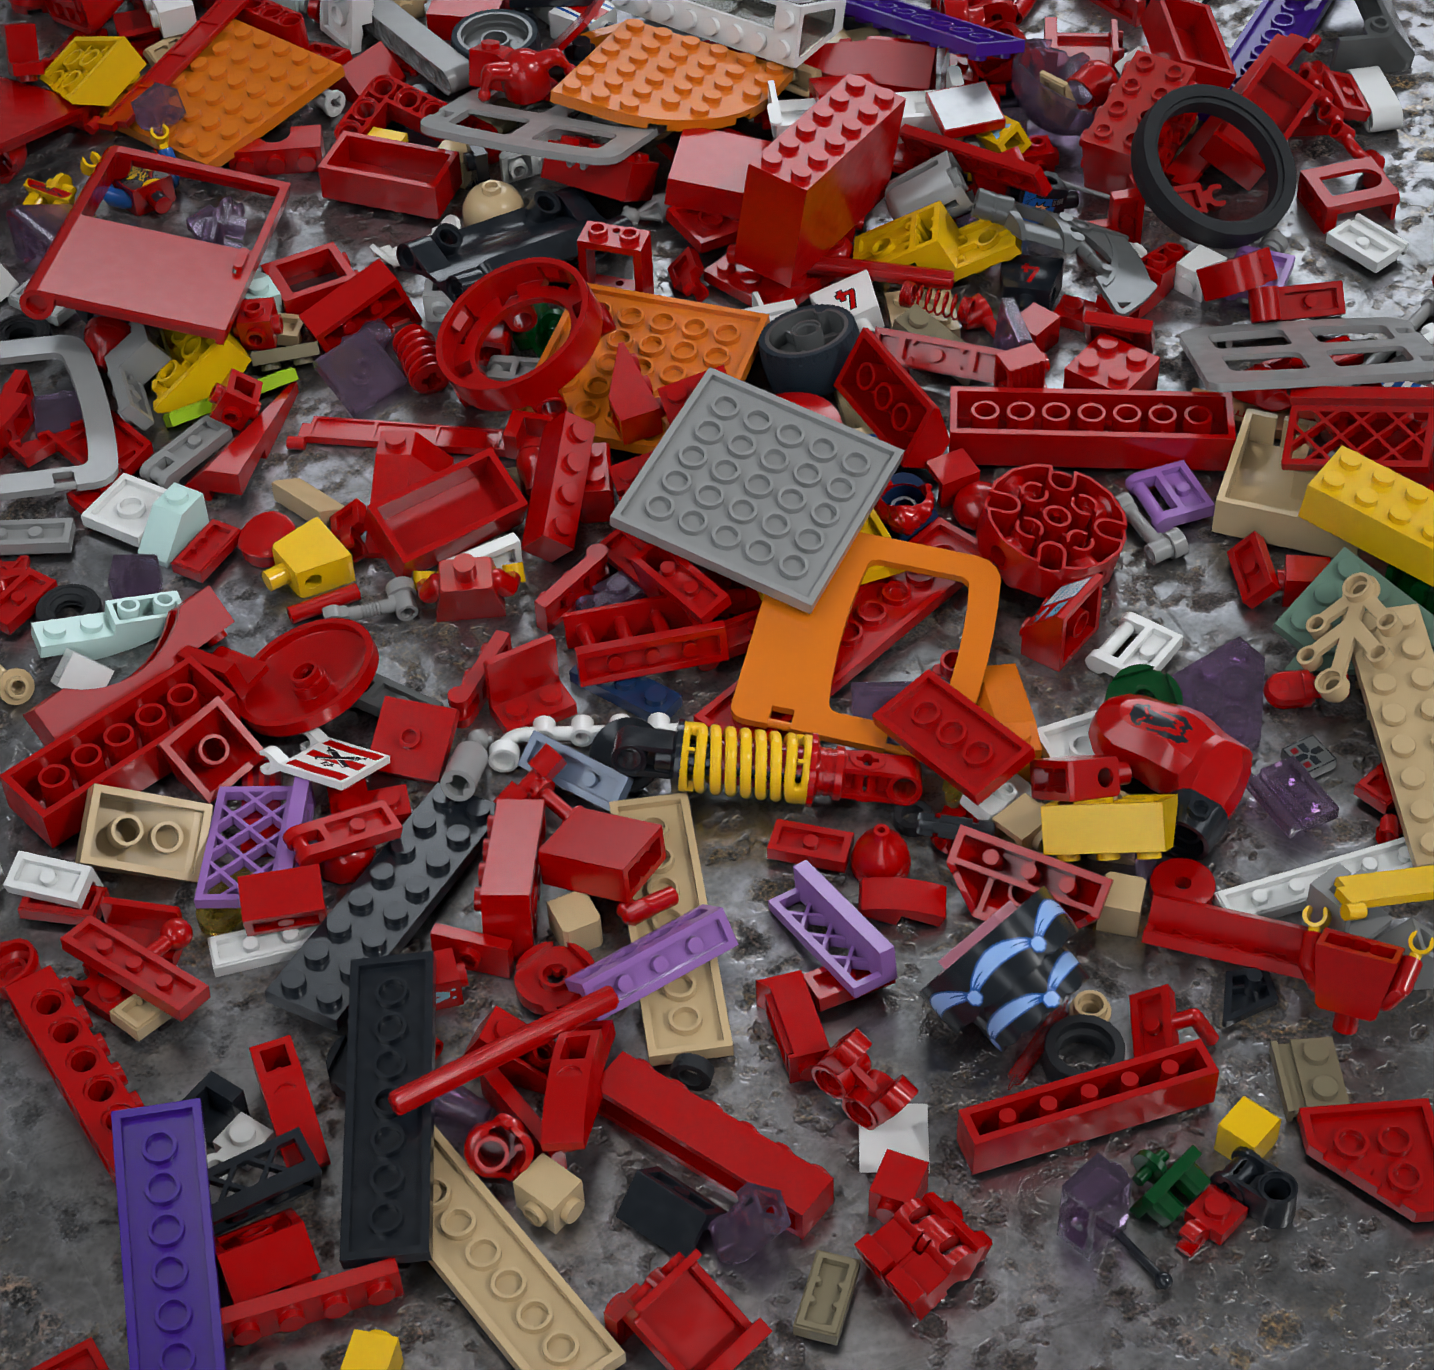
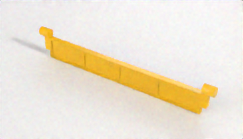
[1334,865,1434,921]

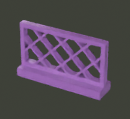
[194,776,316,909]

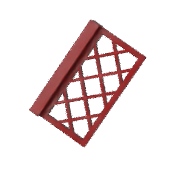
[1281,386,1434,473]

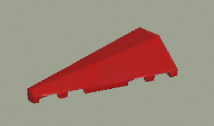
[183,381,299,501]

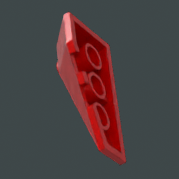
[365,430,454,559]

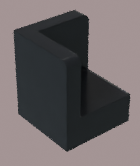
[182,1071,250,1149]

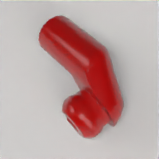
[616,886,679,926]

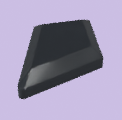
[1222,968,1279,1027]

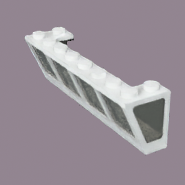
[611,0,846,68]

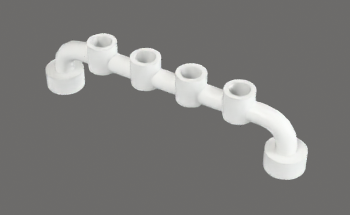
[488,712,678,772]

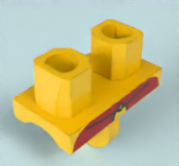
[22,173,77,226]

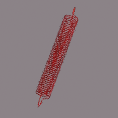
[1008,999,1069,1090]

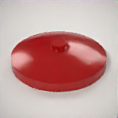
[237,618,379,737]

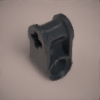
[1210,1146,1298,1229]

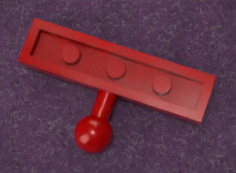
[60,915,211,1022]

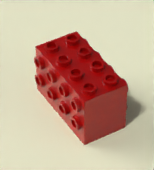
[1079,50,1199,204]

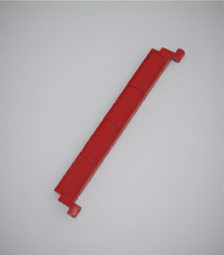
[85,0,252,135]
[1164,33,1322,191]
[286,416,506,457]

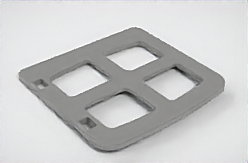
[420,87,667,170]
[1180,317,1434,392]

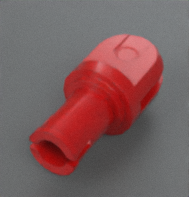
[1263,669,1350,709]

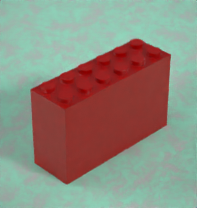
[733,73,906,288]

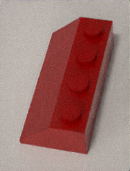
[834,327,950,469]

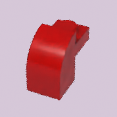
[1196,247,1278,302]

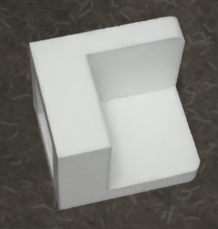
[51,648,114,690]

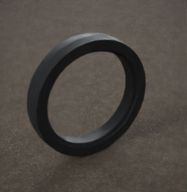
[1131,84,1297,249]

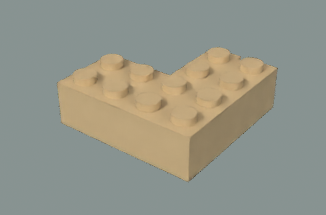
[1212,408,1359,558]

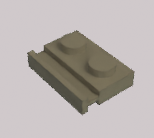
[1269,1037,1350,1122]

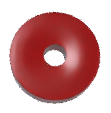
[1149,858,1216,905]

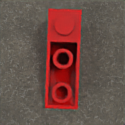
[608,342,666,446]
[463,1005,604,1095]
[249,1035,331,1168]

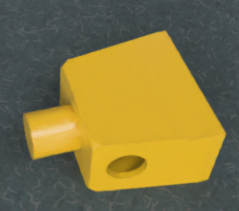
[261,516,356,598]

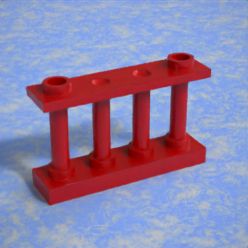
[562,595,729,687]

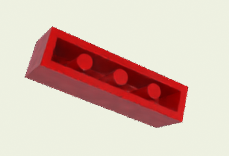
[521,411,596,563]

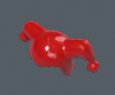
[478,48,576,105]

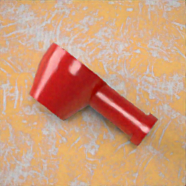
[957,293,1008,347]

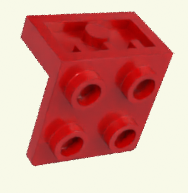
[483,634,578,735]

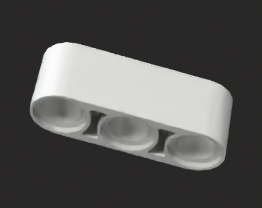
[1345,66,1403,133]

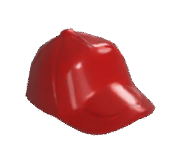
[1230,363,1291,412]

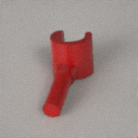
[1375,814,1403,844]

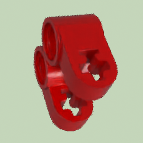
[811,1027,918,1130]

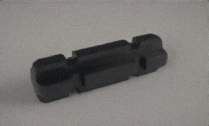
[916,811,995,840]

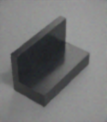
[616,1166,727,1258]

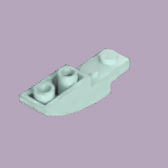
[31,590,182,660]

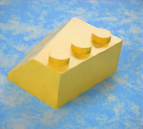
[39,36,146,106]
[151,329,252,413]
[1040,794,1178,862]

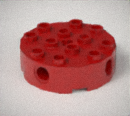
[976,463,1127,598]

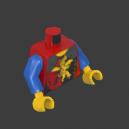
[80,124,180,216]

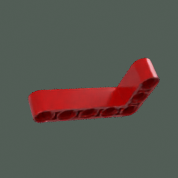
[205,0,309,49]
[334,74,502,164]

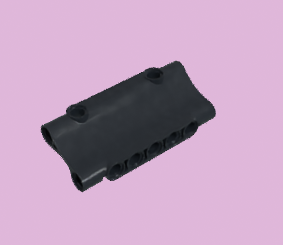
[396,186,634,303]

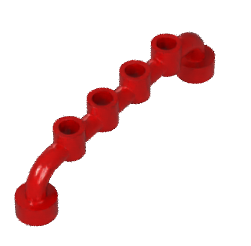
[1298,60,1385,174]

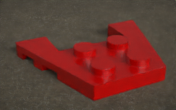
[7,410,154,514]

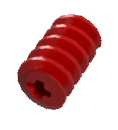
[392,323,449,394]

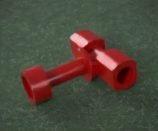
[493,743,584,824]

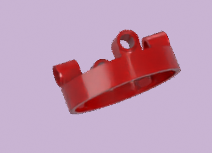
[436,257,617,419]

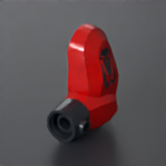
[1088,694,1253,861]

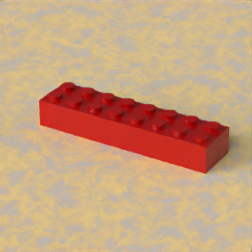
[949,386,1236,471]

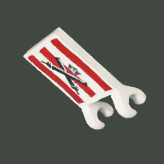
[259,727,390,790]

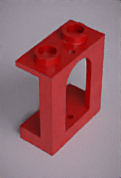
[1297,156,1400,234]

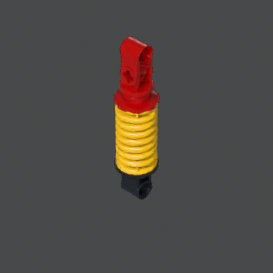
[611,718,922,808]

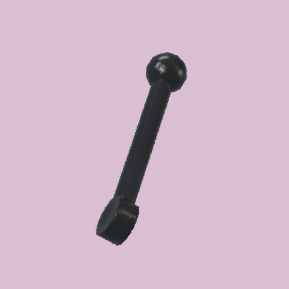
[1105,1219,1173,1290]

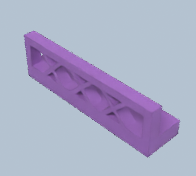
[768,860,897,998]
[564,904,739,1021]

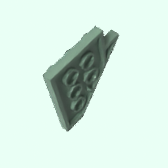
[1272,546,1434,676]

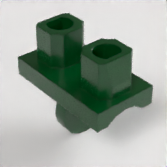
[512,303,563,358]
[1129,1145,1211,1228]

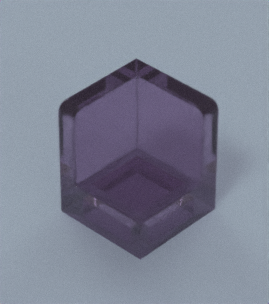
[108,554,163,600]

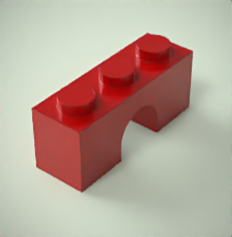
[228,124,325,176]

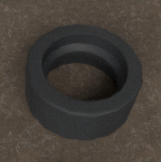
[1043,1014,1126,1083]

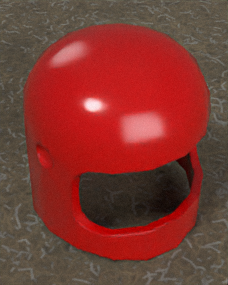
[1065,60,1118,116]

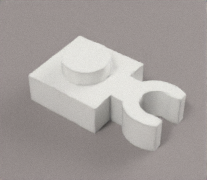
[207,1112,275,1189]

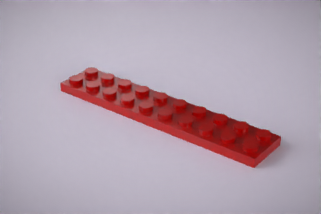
[693,517,981,738]

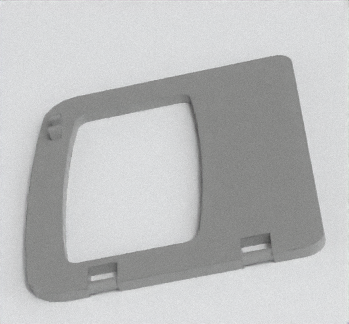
[0,335,119,501]

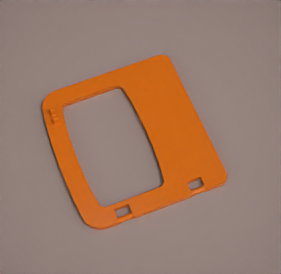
[731,532,1001,762]

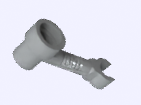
[1114,491,1189,565]
[322,576,418,621]

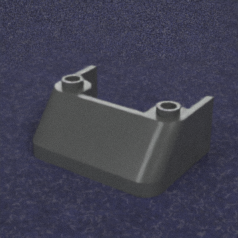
[1296,0,1415,73]

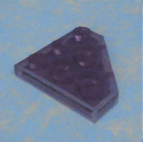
[1171,636,1265,751]

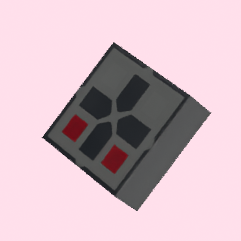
[1280,734,1337,783]

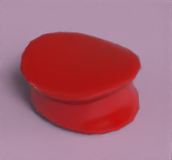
[238,511,296,568]

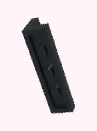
[208,1127,322,1237]

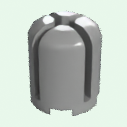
[885,150,975,220]

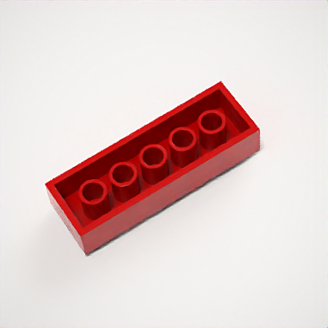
[0,655,242,849]

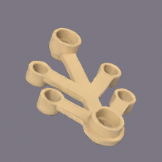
[1296,572,1403,703]

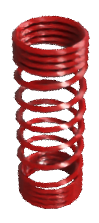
[899,280,976,324]

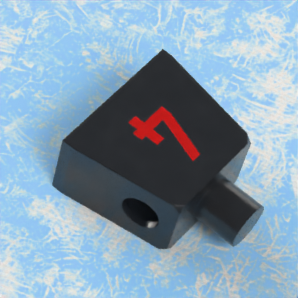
[1000,254,1064,317]

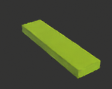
[162,367,299,428]

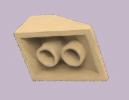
[75,783,213,883]

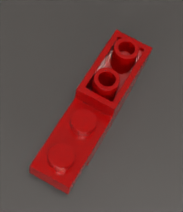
[1095,242,1190,318]
[0,369,35,460]
[541,1020,616,1152]

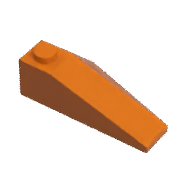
[976,663,1042,782]

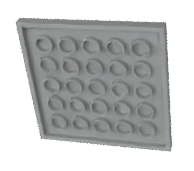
[609,367,904,614]

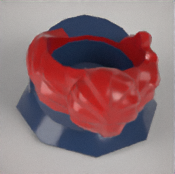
[874,472,939,542]

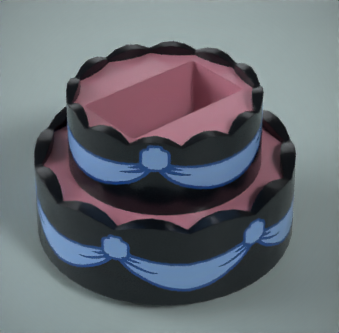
[918,885,1090,1052]

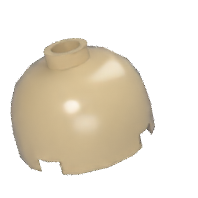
[462,180,525,227]

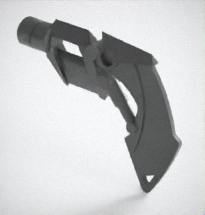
[971,188,1157,316]

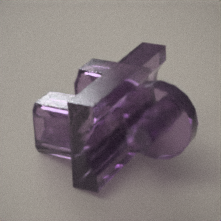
[192,203,248,249]

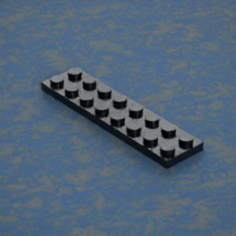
[265,782,496,1031]
[339,951,437,1269]

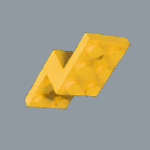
[853,200,1022,283]

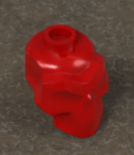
[464,1113,535,1182]

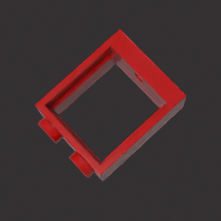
[577,221,654,294]
[260,242,359,315]

